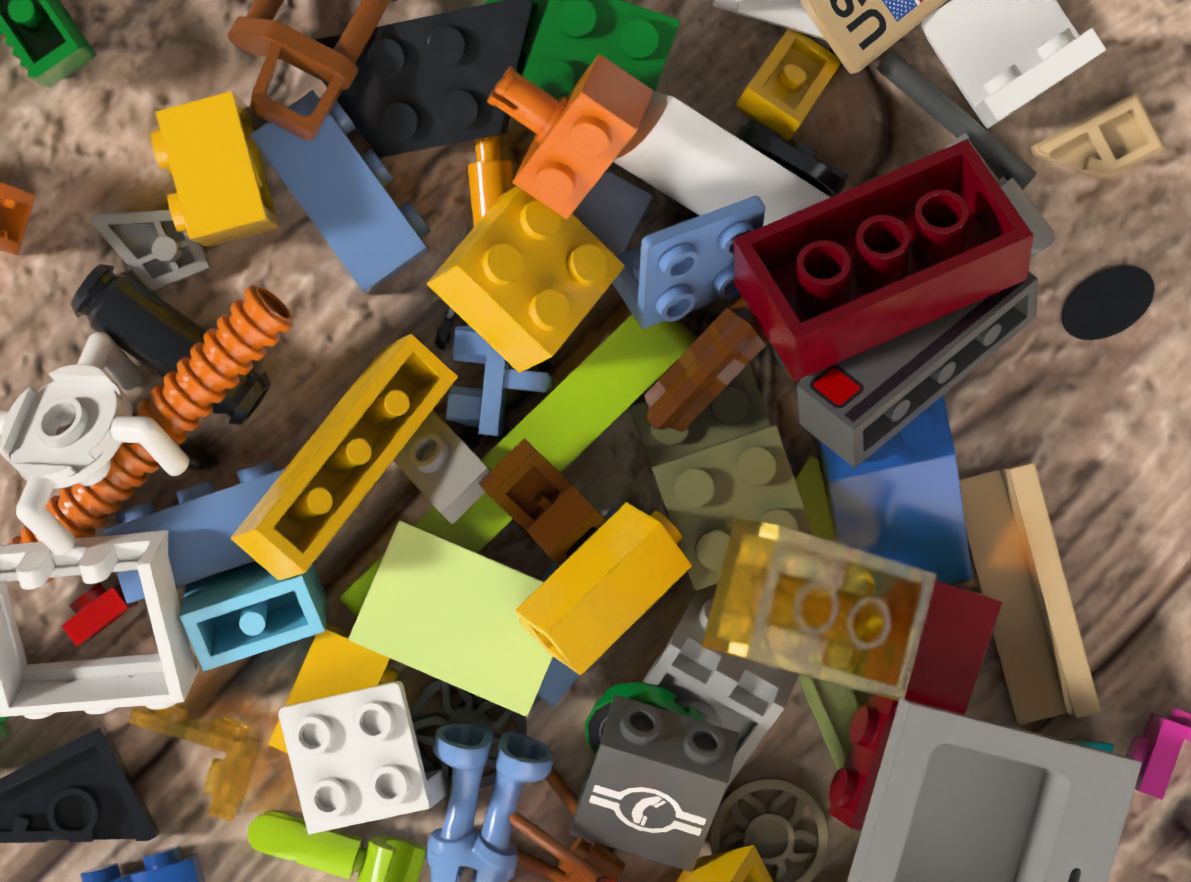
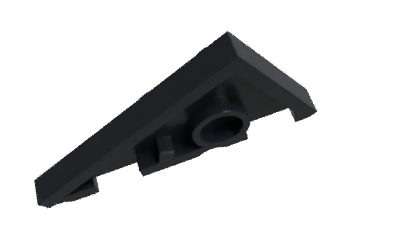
[0,725,160,843]

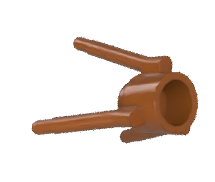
[509,765,625,882]

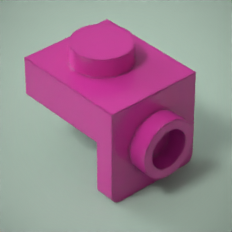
[1126,707,1191,800]

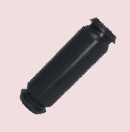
[71,264,271,425]

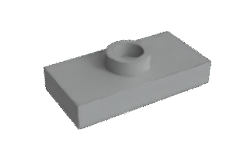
[393,409,491,524]

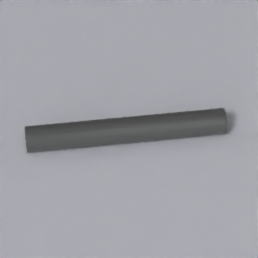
[876,49,1037,190]

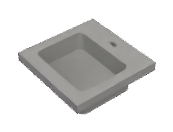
[847,698,1142,882]

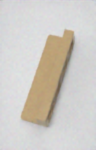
[959,462,1101,725]

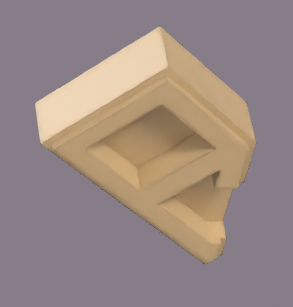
[1030,92,1166,179]

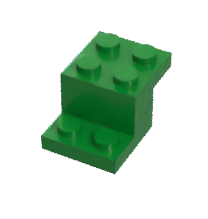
[485,0,680,100]

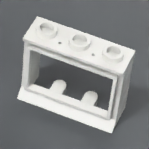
[0,530,200,719]

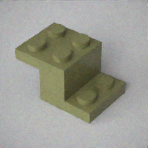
[629,365,819,591]

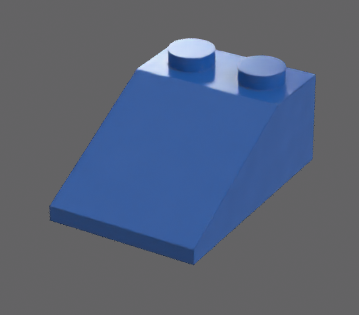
[813,396,973,604]

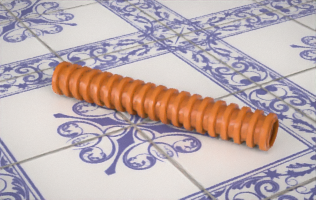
[8,285,293,583]

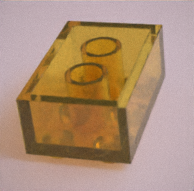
[701,518,937,701]

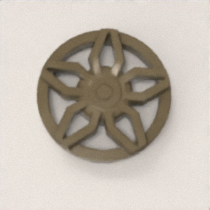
[709,777,829,882]

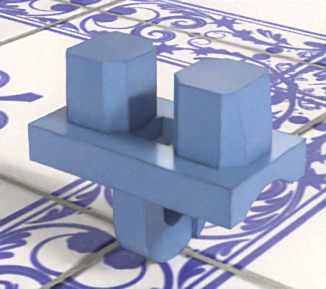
[446,325,554,436]

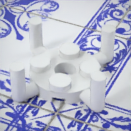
[0,332,189,555]

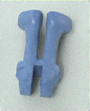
[425,723,553,882]

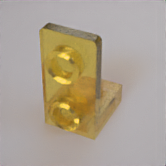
[128,703,262,822]

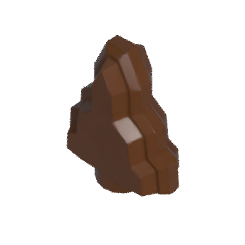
[644,295,769,432]

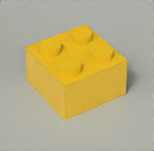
[150,91,280,248]
[427,186,625,373]

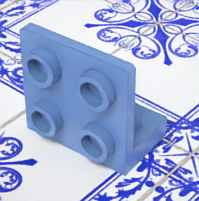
[612,195,765,329]

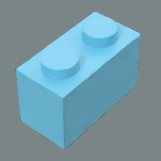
[179,561,328,672]

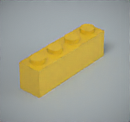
[230,334,458,581]

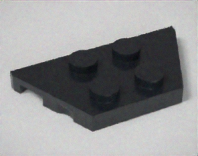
[316,0,539,158]

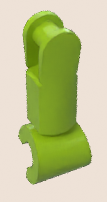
[247,810,427,882]

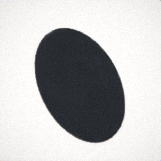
[1062,266,1155,340]

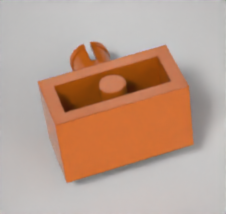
[487,54,654,219]

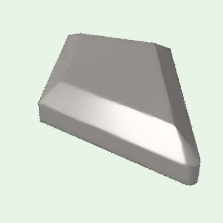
[90,210,211,292]

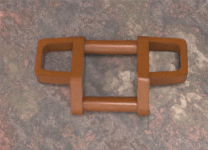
[227,0,398,141]

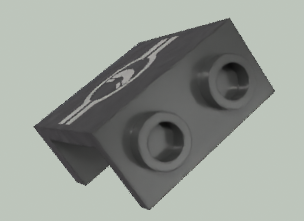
[569,694,740,872]

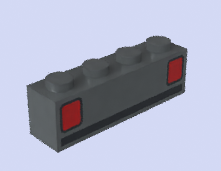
[797,271,1038,468]

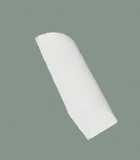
[613,92,830,226]

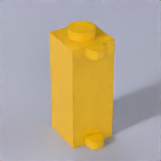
[515,502,692,676]

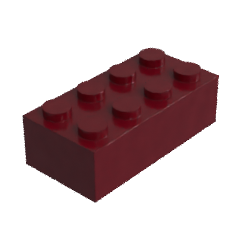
[733,139,1034,382]

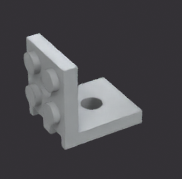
[641,568,829,787]

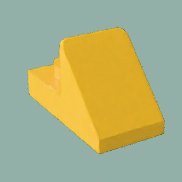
[735,29,842,141]

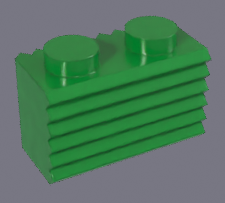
[0,0,97,88]

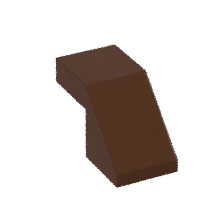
[479,438,607,566]

